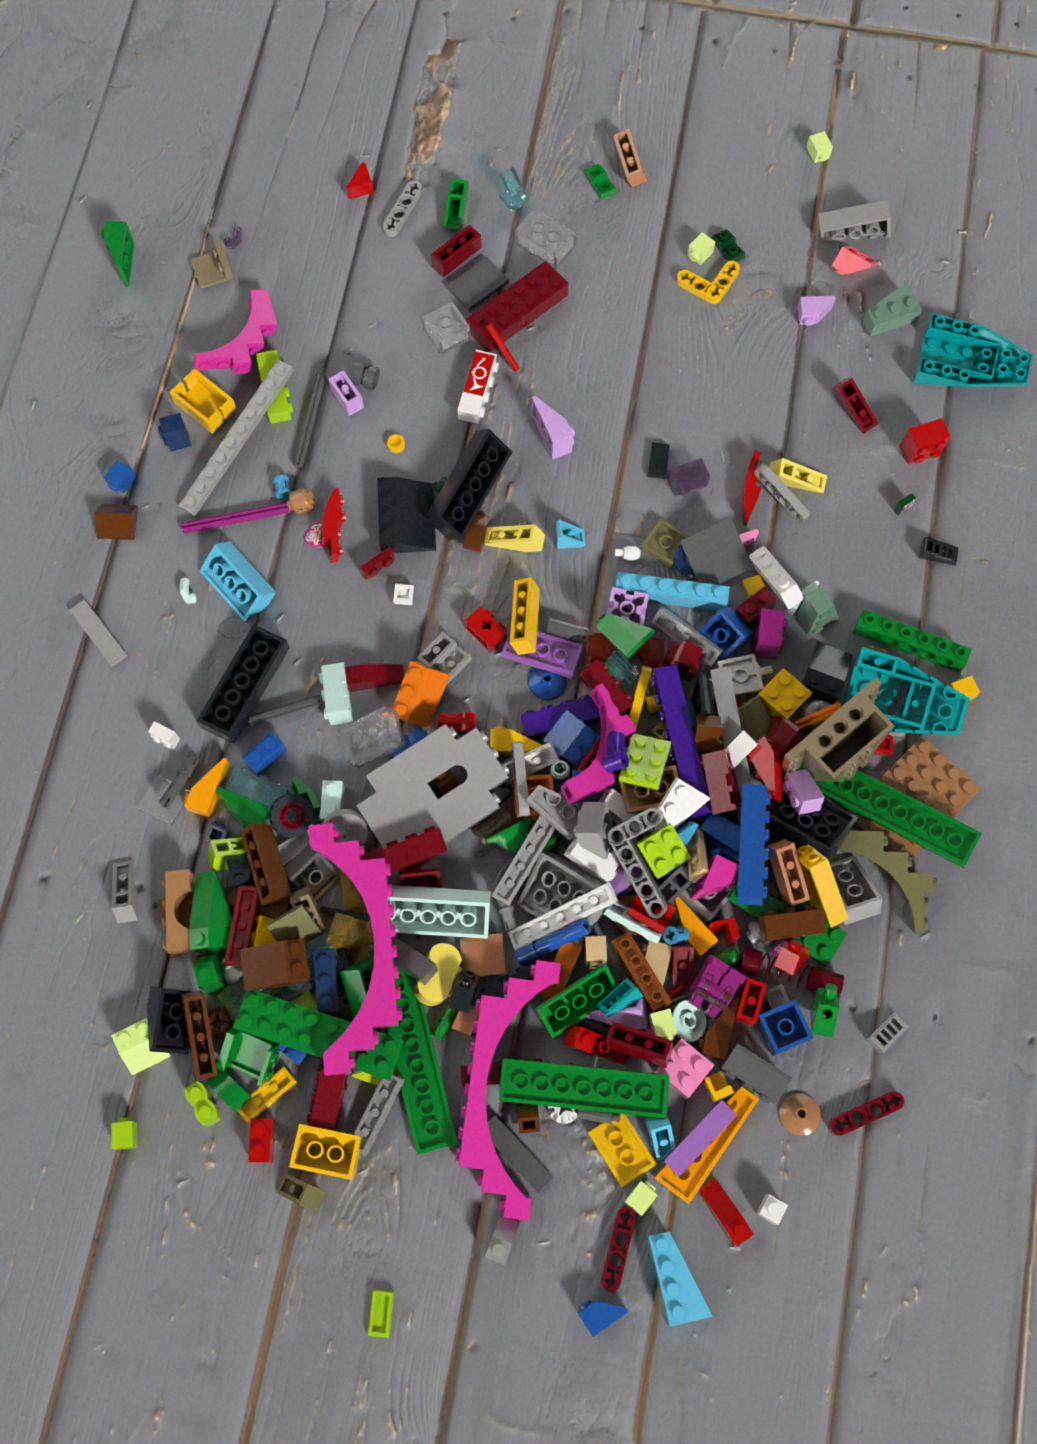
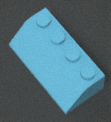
[199,542,276,622]

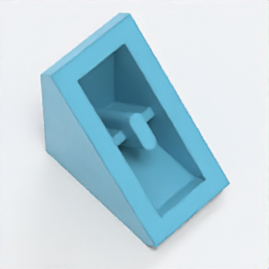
[556,520,586,549]

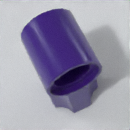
[603,731,629,773]

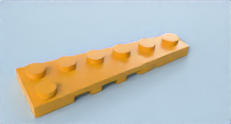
[654,1087,759,1204]

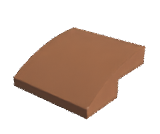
[460,934,507,977]

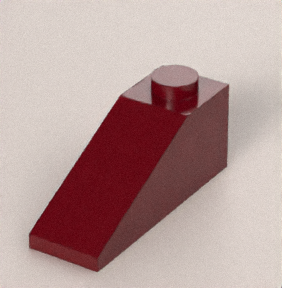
[831,378,879,434]
[345,664,405,692]

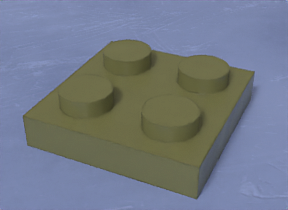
[640,518,689,568]

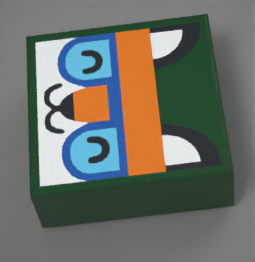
[894,493,916,515]

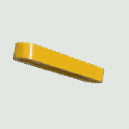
[628,665,652,729]

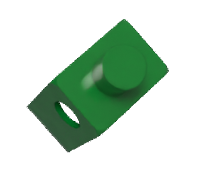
[810,983,840,1038]

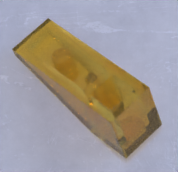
[327,913,374,948]

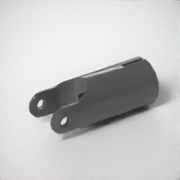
[546,617,590,642]

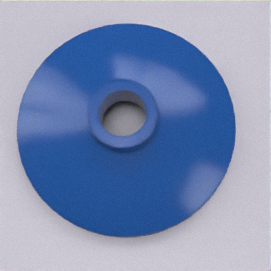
[528,668,566,700]

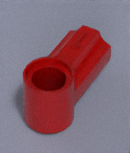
[437,712,476,735]

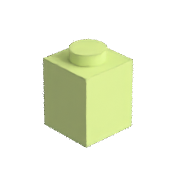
[806,131,833,163]
[687,232,715,265]
[649,1009,677,1040]
[624,1181,658,1216]

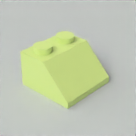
[111,1018,171,1075]

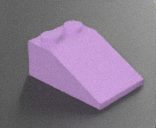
[532,396,575,459]

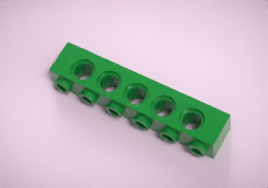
[853,609,972,673]

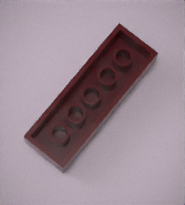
[466,261,569,353]

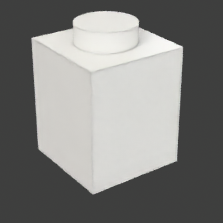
[756,1194,788,1225]

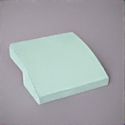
[784,581,820,622]

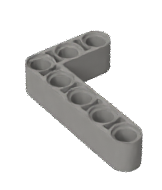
[607,807,667,918]

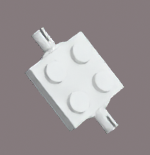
[708,654,773,697]

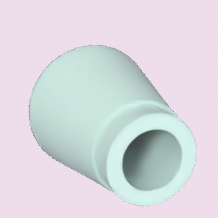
[550,760,570,781]

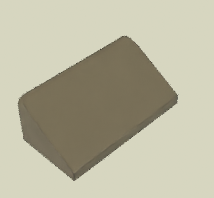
[471,807,516,848]

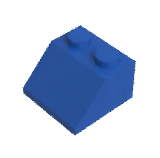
[699,606,754,661]
[543,709,600,767]

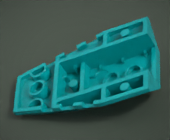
[842,647,970,735]

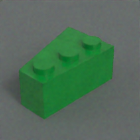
[341,957,376,1029]

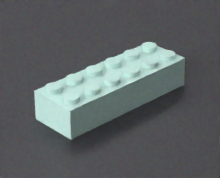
[367,885,491,939]

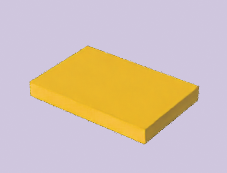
[587,1113,657,1188]

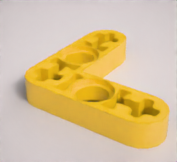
[676,261,740,304]

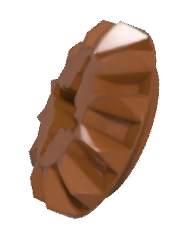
[208,1007,236,1040]

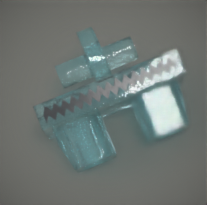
[607,650,642,686]

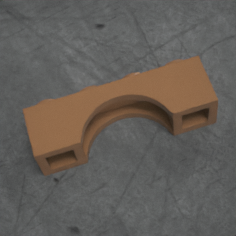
[162,869,195,955]

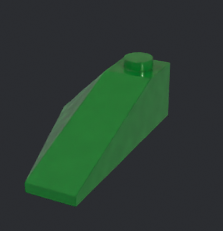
[189,871,233,953]

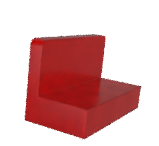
[626,888,676,934]
[708,917,740,946]

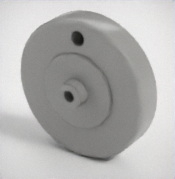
[322,809,369,846]

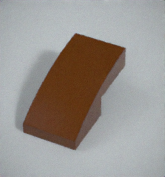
[462,514,490,552]

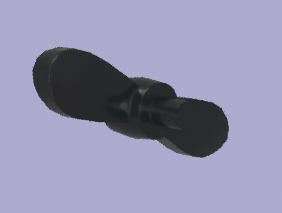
[887,685,909,715]

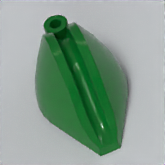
[485,816,533,854]

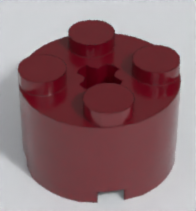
[663,640,706,681]

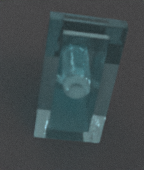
[499,167,525,211]

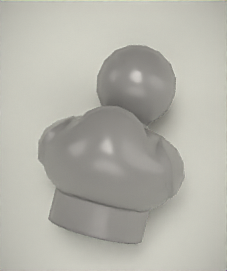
[745,921,766,946]

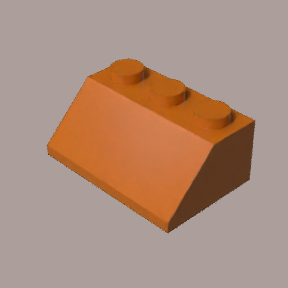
[390,661,450,728]

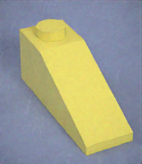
[769,458,827,493]
[484,524,545,552]

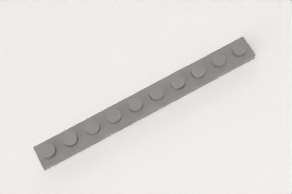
[178,360,294,517]

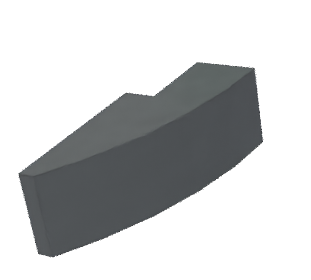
[392,938,438,985]

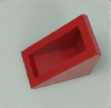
[346,162,374,199]

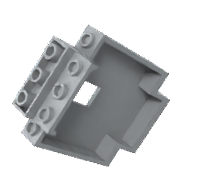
[356,724,510,848]

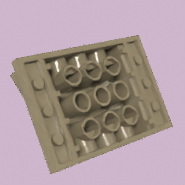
[781,678,894,782]

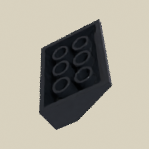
[377,477,436,553]
[765,790,859,862]

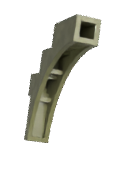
[838,830,937,934]

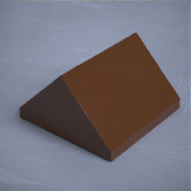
[94,504,138,540]

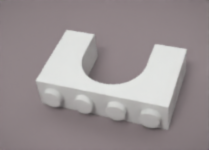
[564,788,650,882]

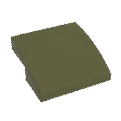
[738,695,772,741]
[267,904,323,945]

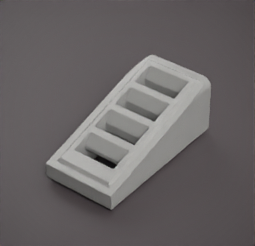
[866,1011,909,1055]

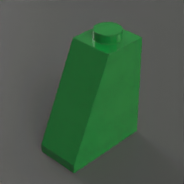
[193,951,227,995]

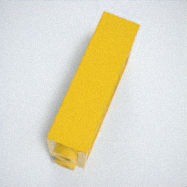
[797,844,849,928]

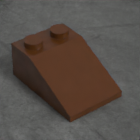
[240,938,309,991]

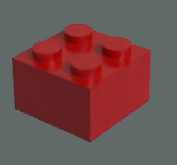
[900,418,951,464]

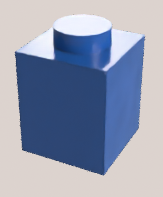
[104,460,136,493]

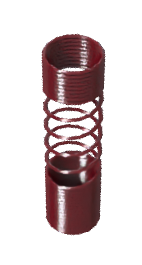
[739,946,844,997]

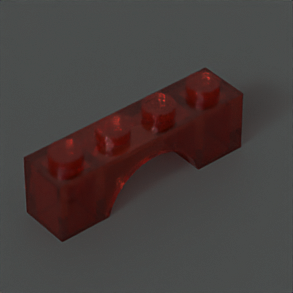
[587,633,665,668]

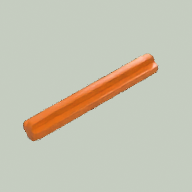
[792,702,842,730]

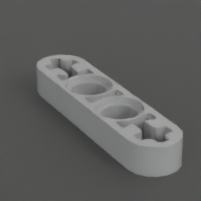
[383,181,422,237]
[754,464,810,523]
[512,741,529,817]

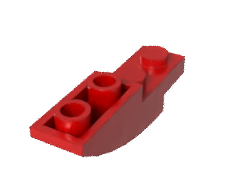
[320,488,345,563]

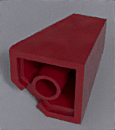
[766,715,804,766]

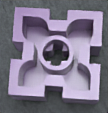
[607,587,649,625]

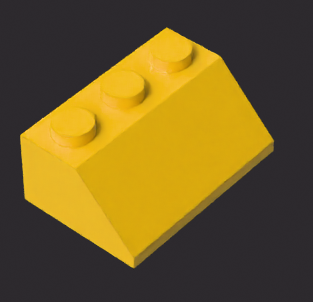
[289,1124,361,1181]

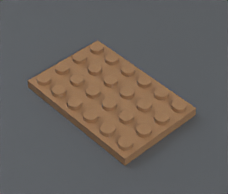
[848,736,982,859]

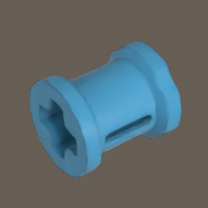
[273,475,291,499]
[663,925,690,945]

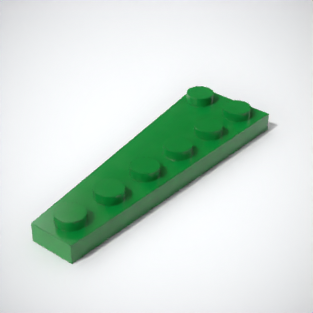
[727,881,848,967]

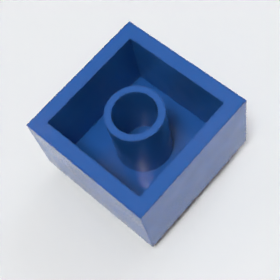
[756,1000,814,1057]

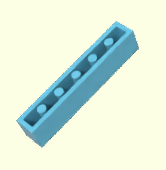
[615,572,730,611]

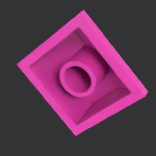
[690,854,739,901]

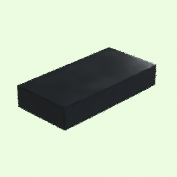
[648,442,670,479]

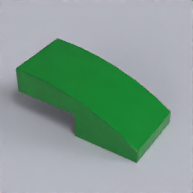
[584,164,616,200]
[290,777,321,817]
[206,1069,251,1113]

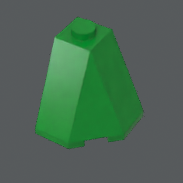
[595,613,655,659]

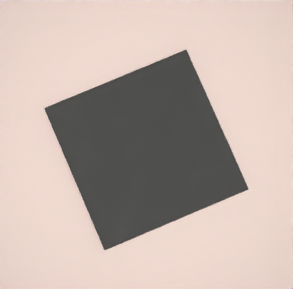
[680,517,753,585]

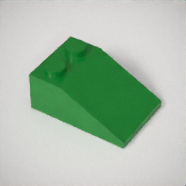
[102,221,135,287]

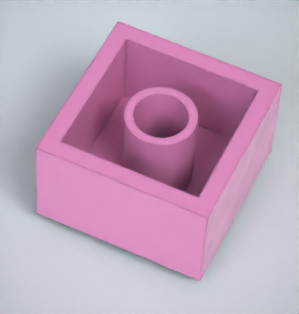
[654,1038,714,1100]

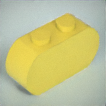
[413,943,462,1006]

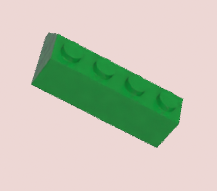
[535,963,617,1038]

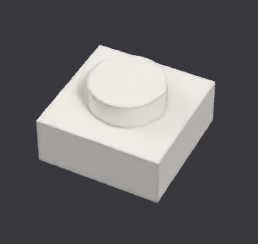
[393,584,414,605]

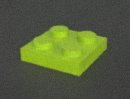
[636,822,691,879]

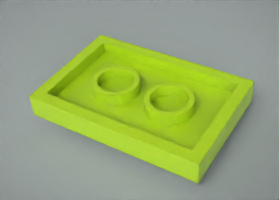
[619,733,671,790]

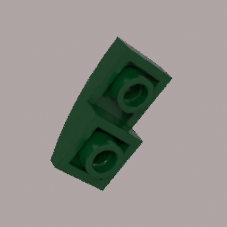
[712,229,745,262]

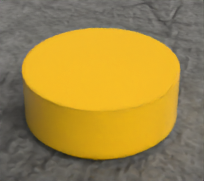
[387,434,405,453]

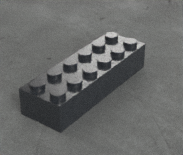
[425,429,513,540]
[196,624,290,744]

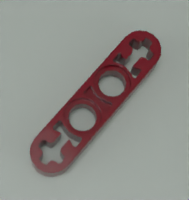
[828,1091,904,1136]
[601,1206,636,1292]

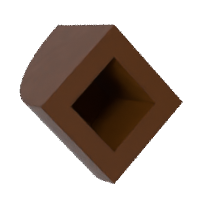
[516,1103,540,1133]

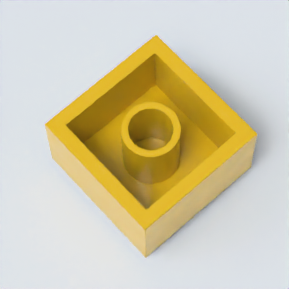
[758,668,812,720]

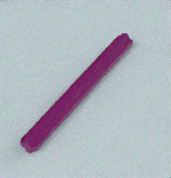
[181,502,290,533]

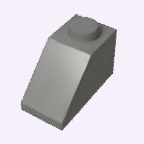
[485,1215,520,1265]

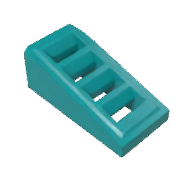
[597,978,643,1017]

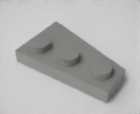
[525,785,582,841]

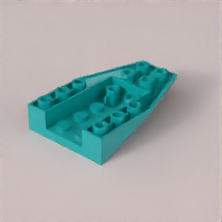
[913,313,1034,388]

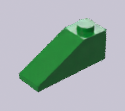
[216,786,270,829]

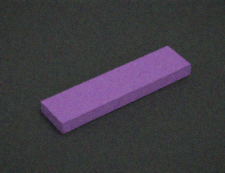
[664,1100,737,1177]

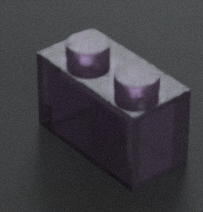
[666,458,710,496]

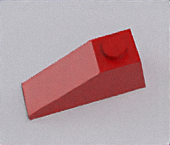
[698,1178,754,1247]

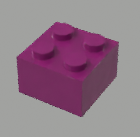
[753,608,787,660]

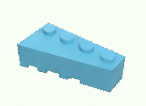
[647,1231,712,1327]

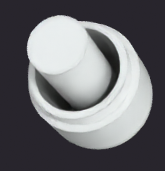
[614,545,641,561]

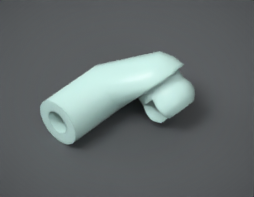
[179,578,197,604]

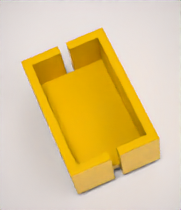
[169,369,237,434]

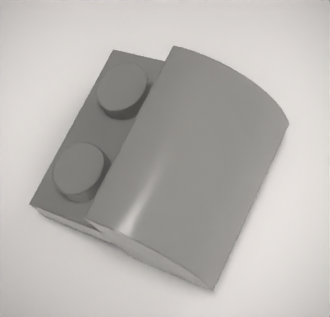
[417,632,472,684]

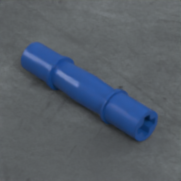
[515,918,591,965]

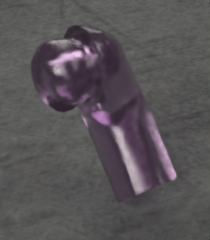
[224,227,242,249]

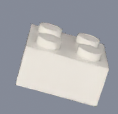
[148,721,180,749]

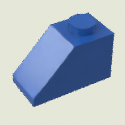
[577,1299,629,1337]

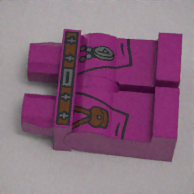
[688,954,747,1019]

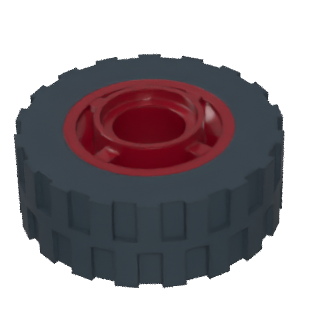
[268,794,314,838]

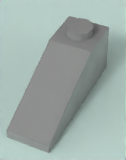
[111,860,138,924]

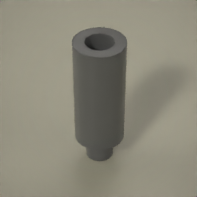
[578,1109,621,1124]

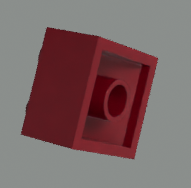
[400,858,442,888]

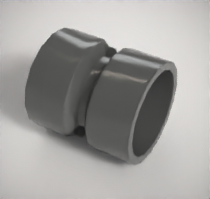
[348,361,380,391]

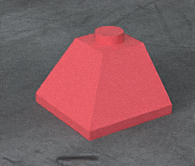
[832,245,879,275]

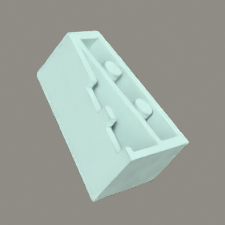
[319,662,353,725]

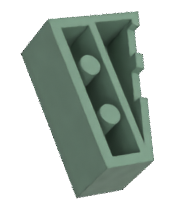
[863,281,922,337]
[796,587,839,635]

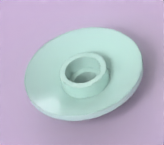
[672,1000,706,1042]

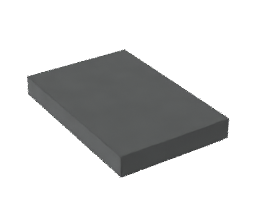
[447,257,509,311]

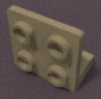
[190,239,234,289]

